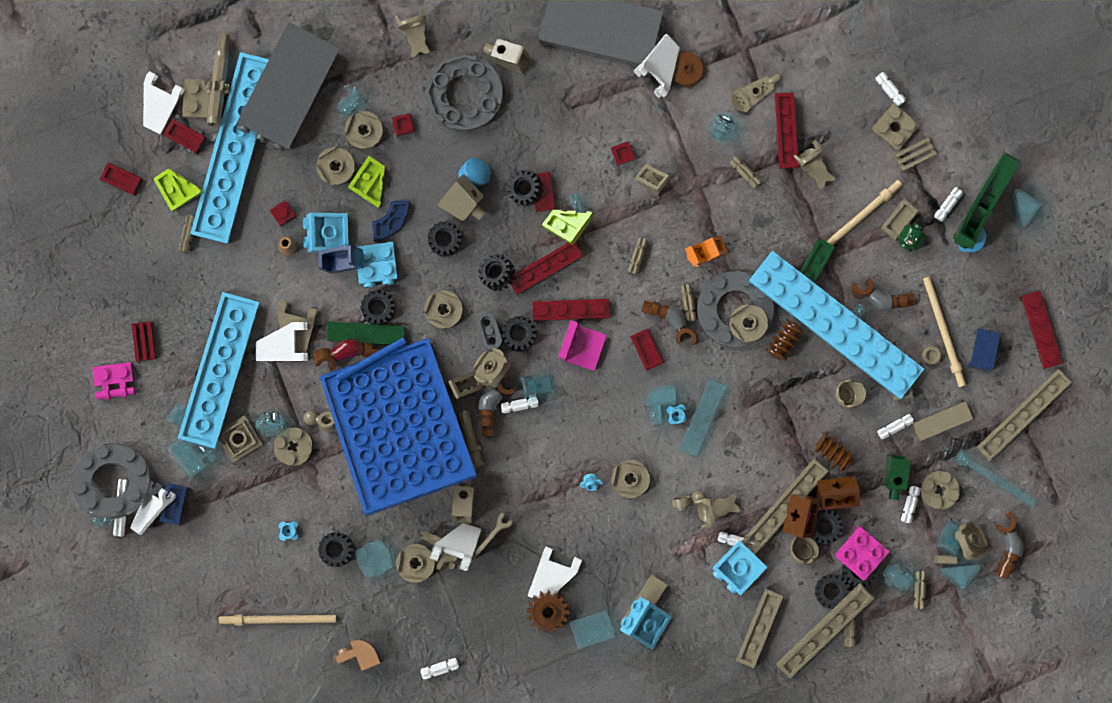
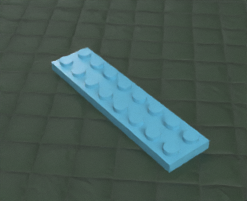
[178,292,260,450]

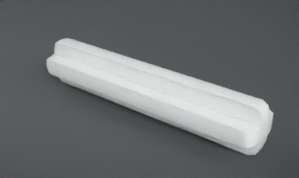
[113,479,129,537]

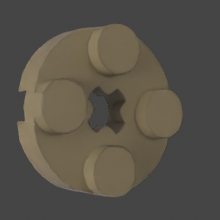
[345,111,383,150]
[317,147,355,186]
[424,290,463,329]
[730,304,768,344]
[474,348,511,387]
[274,428,313,466]
[611,460,650,499]
[920,471,959,510]
[955,521,988,560]
[396,544,435,583]

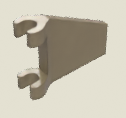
[277,300,318,353]
[472,513,513,559]

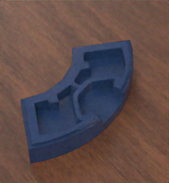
[372,200,410,241]

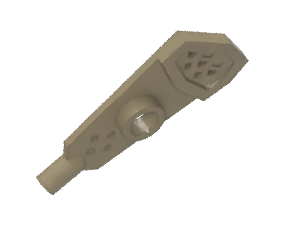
[730,74,781,113]

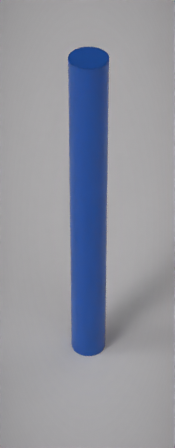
[336,337,406,382]

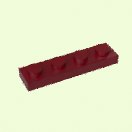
[774,92,799,169]
[511,243,583,295]
[1021,291,1063,369]
[533,299,610,321]

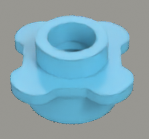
[667,404,687,424]
[580,474,603,491]
[279,521,298,541]

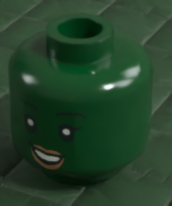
[898,223,926,252]

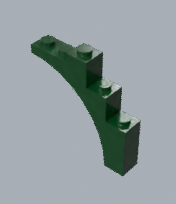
[953,151,1020,249]

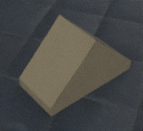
[635,164,671,197]
[448,371,484,401]

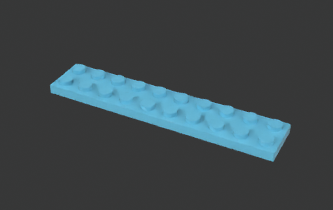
[190,52,269,244]
[748,251,924,399]

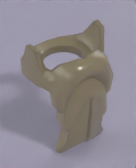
[396,9,430,58]
[793,140,835,189]
[694,493,740,529]
[420,531,458,571]

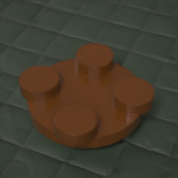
[672,51,705,89]

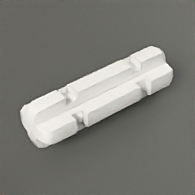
[876,72,906,106]
[934,187,963,222]
[501,397,539,414]
[877,414,914,439]
[901,486,921,524]
[718,531,755,549]
[421,658,459,680]

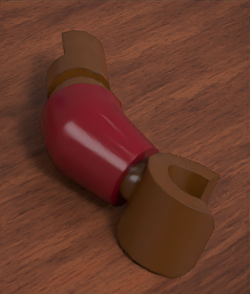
[313,339,380,372]

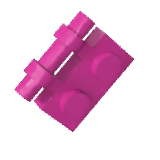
[92,362,135,400]

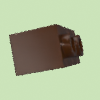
[817,476,860,510]
[783,494,821,538]

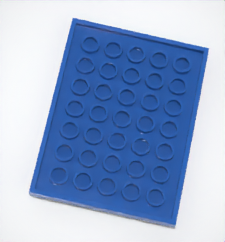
[319,338,477,516]

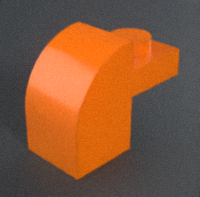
[685,236,728,267]

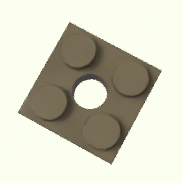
[871,103,920,151]
[219,415,263,463]

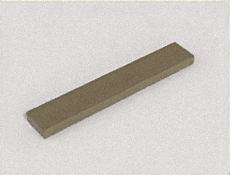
[976,369,1072,461]
[741,459,829,555]
[776,584,874,679]

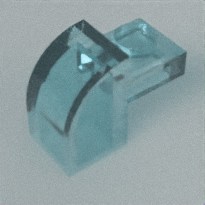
[644,385,676,426]

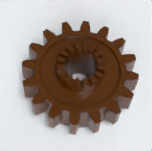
[527,589,569,633]

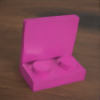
[558,321,606,371]
[835,525,889,580]

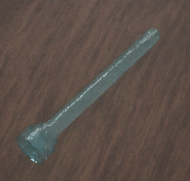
[954,449,1037,507]

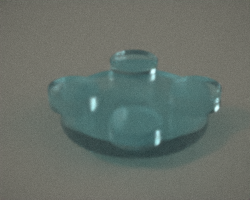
[355,540,393,578]

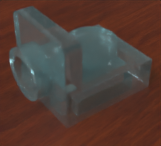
[337,85,361,117]
[166,403,186,428]

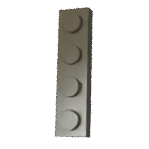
[735,589,783,668]

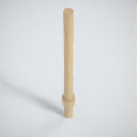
[826,180,903,245]
[923,276,966,387]
[219,614,336,626]

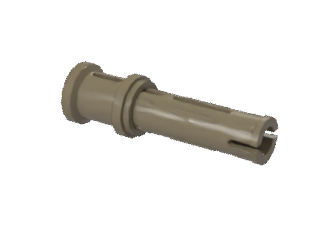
[457,410,486,469]

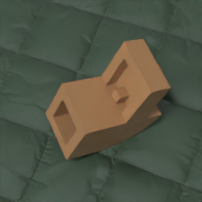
[335,640,381,671]

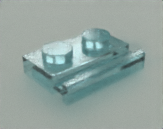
[570,610,615,649]

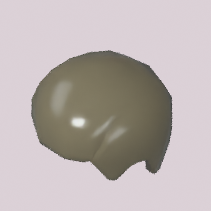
[835,379,867,409]
[790,537,819,565]

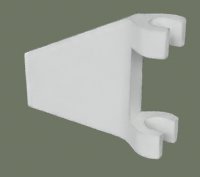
[634,34,679,98]
[143,71,184,134]
[256,322,308,361]
[130,481,176,535]
[430,523,481,571]
[528,546,582,598]

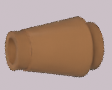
[278,237,297,256]

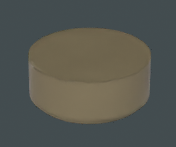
[921,346,941,366]

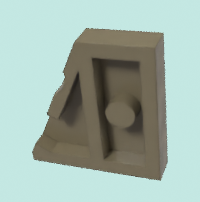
[182,79,210,119]

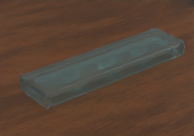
[679,379,727,457]

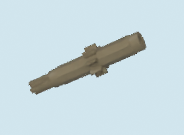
[206,33,230,127]

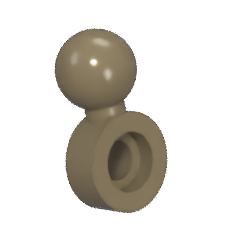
[304,410,336,432]
[671,490,707,511]

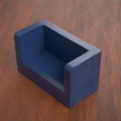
[318,245,364,274]
[967,328,1001,372]
[160,483,190,525]

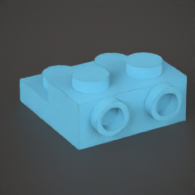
[303,213,349,253]
[357,242,398,288]
[712,540,767,595]
[620,597,672,650]

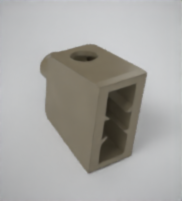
[483,39,530,74]
[438,174,486,221]
[452,480,474,524]

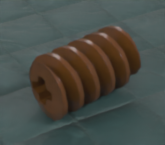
[765,318,805,361]
[815,431,857,473]

